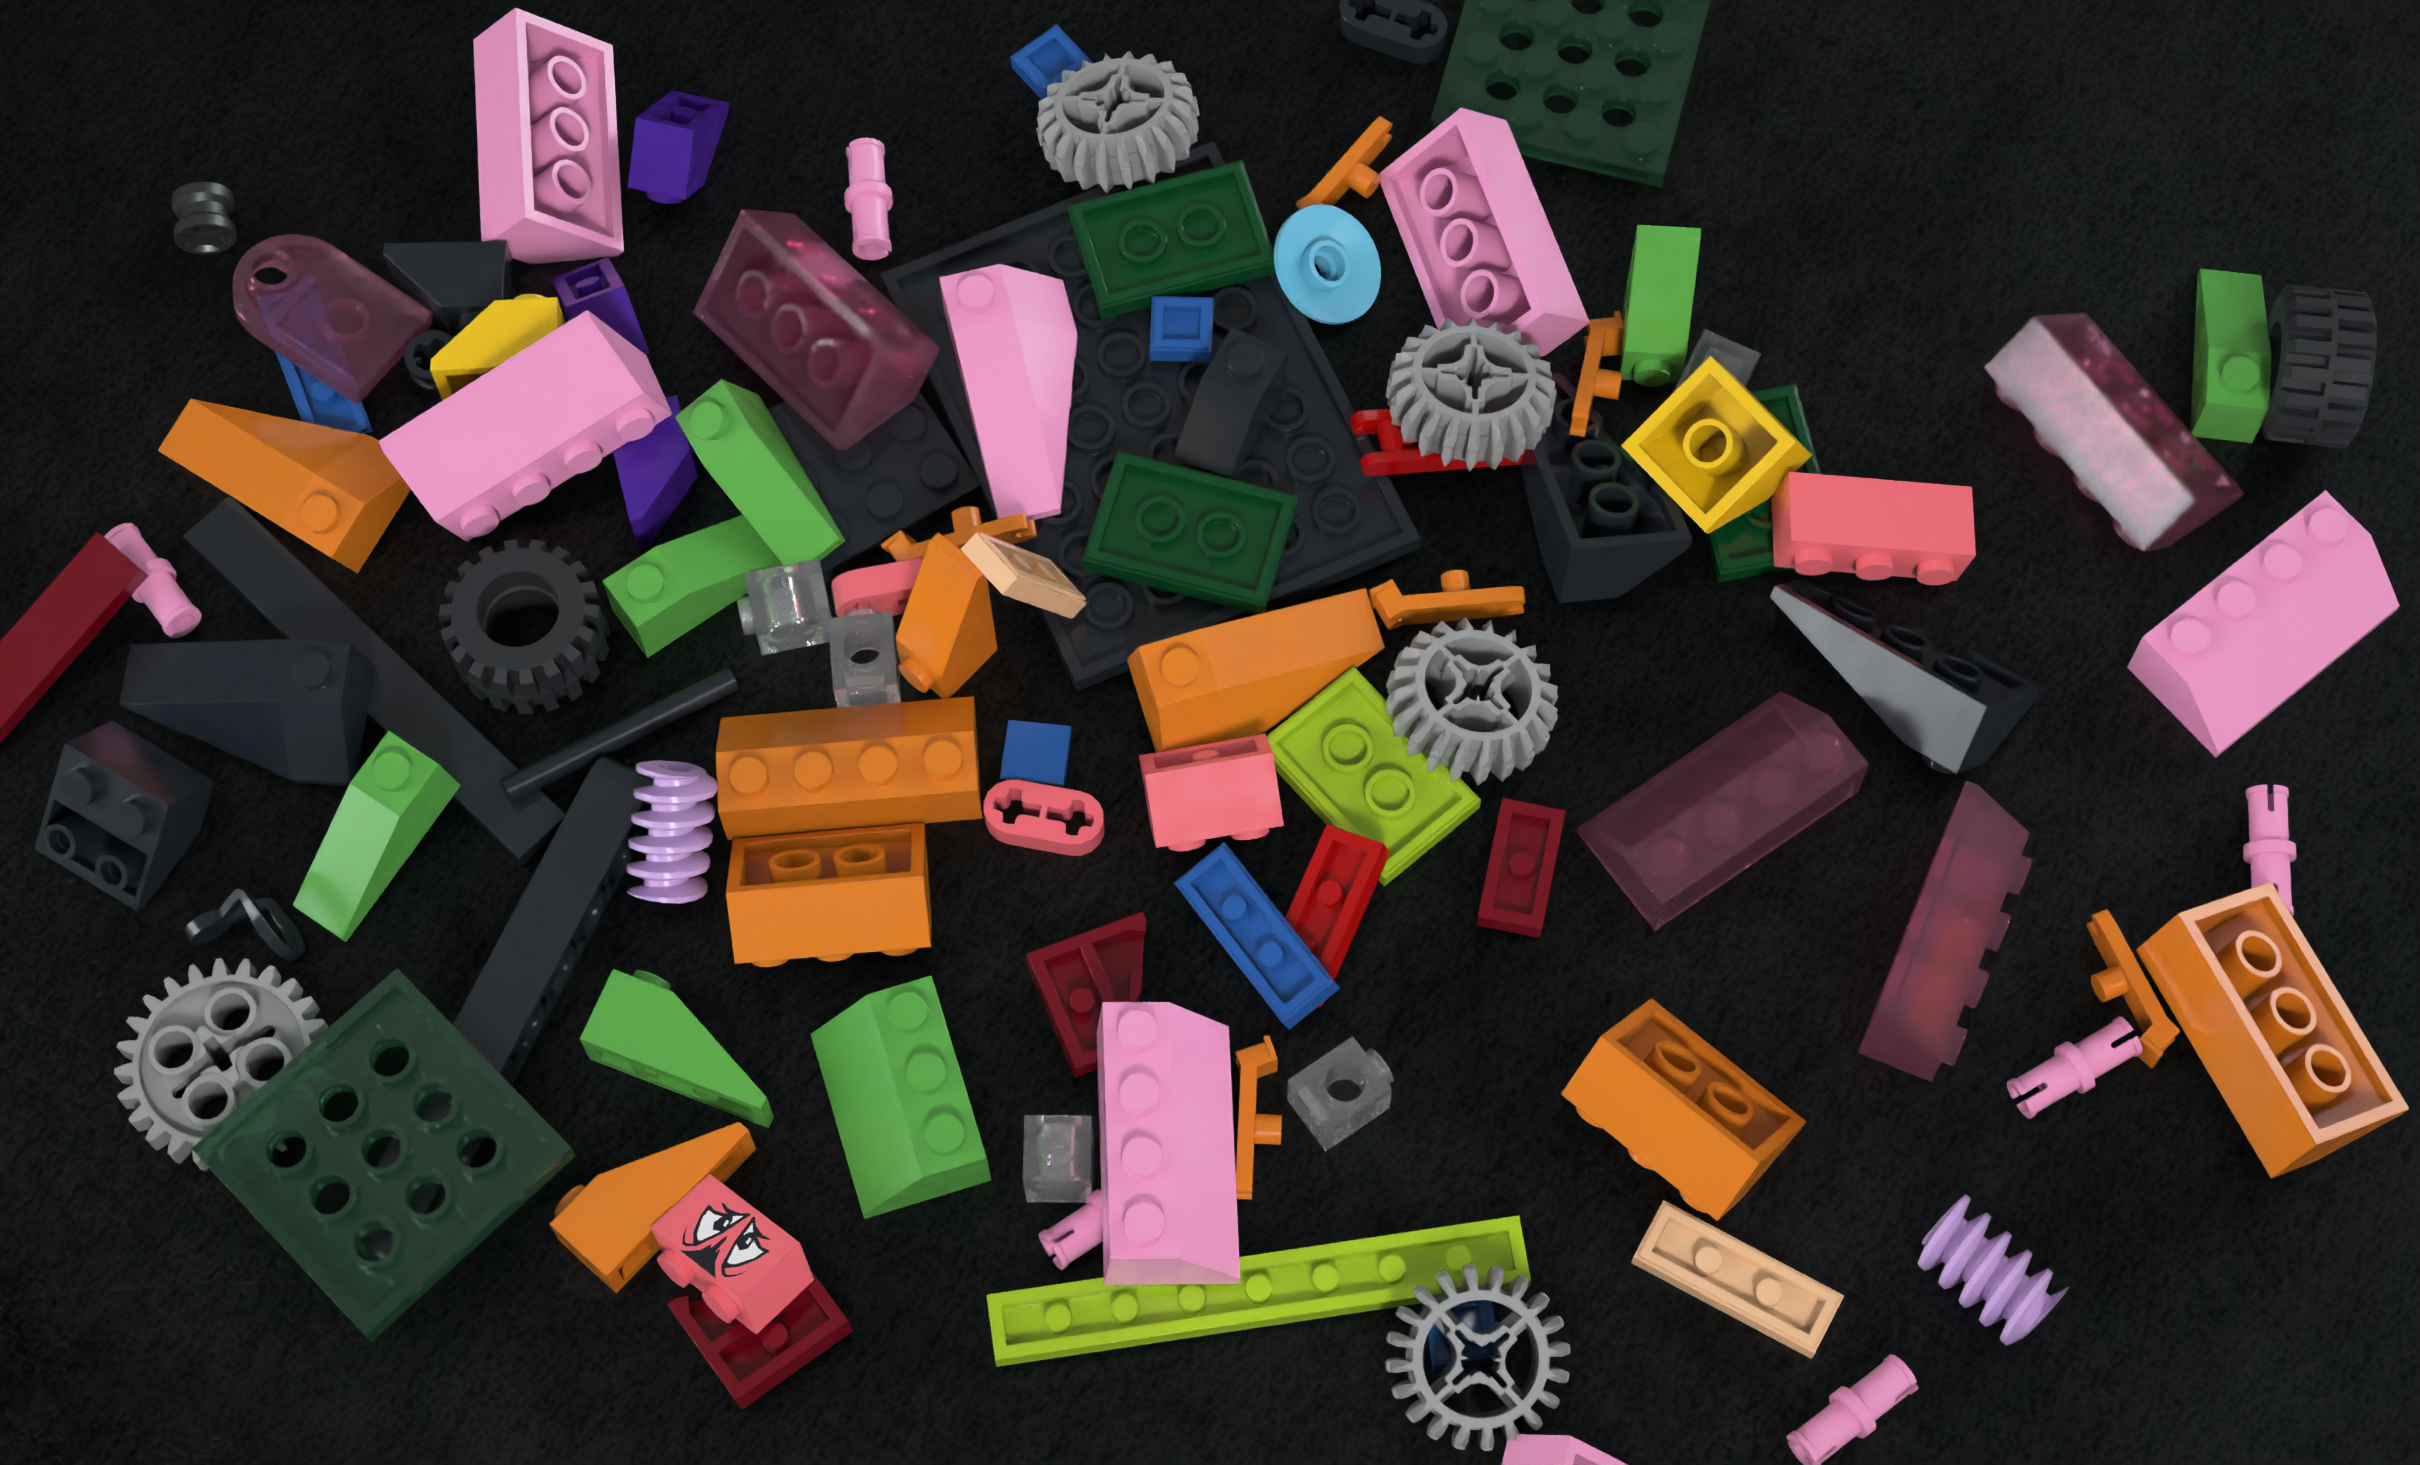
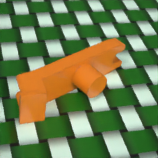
[1295,116,1393,210]
[1569,311,1624,437]
[881,506,1037,562]
[1369,570,1526,630]
[2087,909,2180,1069]
[1235,1035,1282,1200]

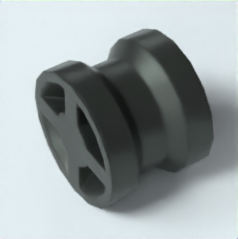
[172,182,236,254]

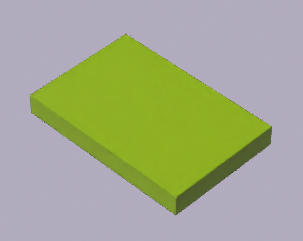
[1266,666,1481,887]

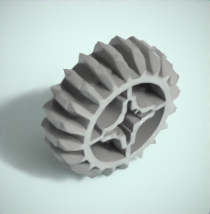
[1036,51,1199,193]
[1386,316,1556,472]
[1386,617,1558,785]
[1385,1264,1570,1451]

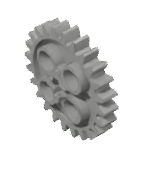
[114,958,335,1171]

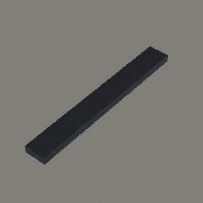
[183,495,566,866]

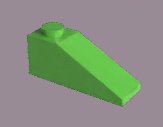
[1619,225,1701,387]
[2190,269,2271,443]
[675,379,845,578]
[602,515,786,658]
[293,731,461,942]
[580,969,774,1128]

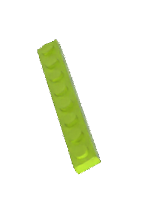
[987,1216,1531,1367]

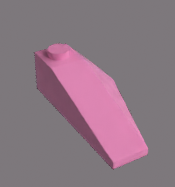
[939,264,1078,521]

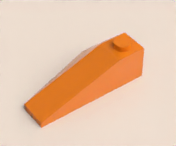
[158,399,411,573]
[1127,588,1385,752]

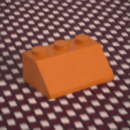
[726,823,931,967]
[1561,998,1806,1221]

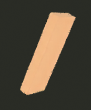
[961,533,1087,619]
[1631,1200,1844,1359]

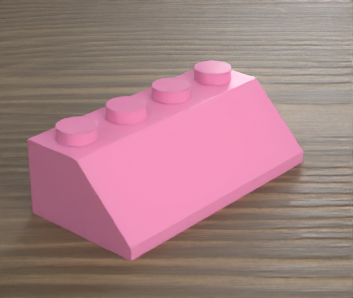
[473,8,624,265]
[1379,108,1590,357]
[379,310,672,542]
[2127,490,2400,758]
[1097,1002,1240,1285]

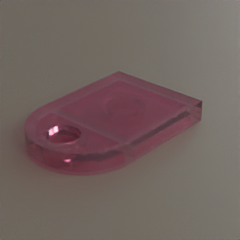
[233,234,433,405]

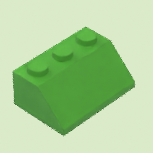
[811,975,991,1219]

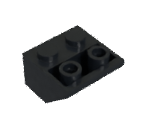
[34,720,215,911]

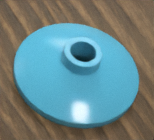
[1274,204,1381,325]

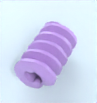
[626,760,718,904]
[1918,1194,2069,1345]

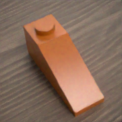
[895,532,998,699]
[550,1122,756,1294]

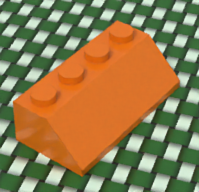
[716,696,983,840]
[2136,882,2409,1179]

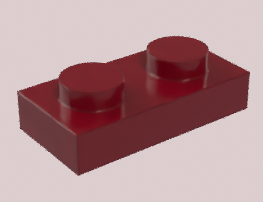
[1476,798,1566,938]

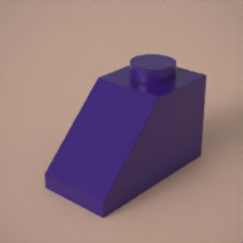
[628,90,729,204]
[551,257,649,354]
[613,395,698,548]

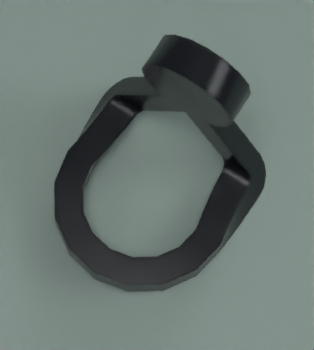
[185,889,305,961]

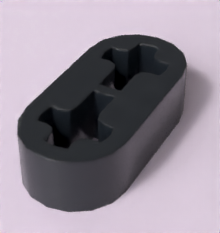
[1338,0,1448,64]

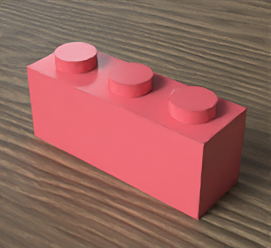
[1771,472,1976,585]

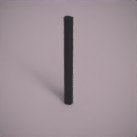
[499,668,738,802]

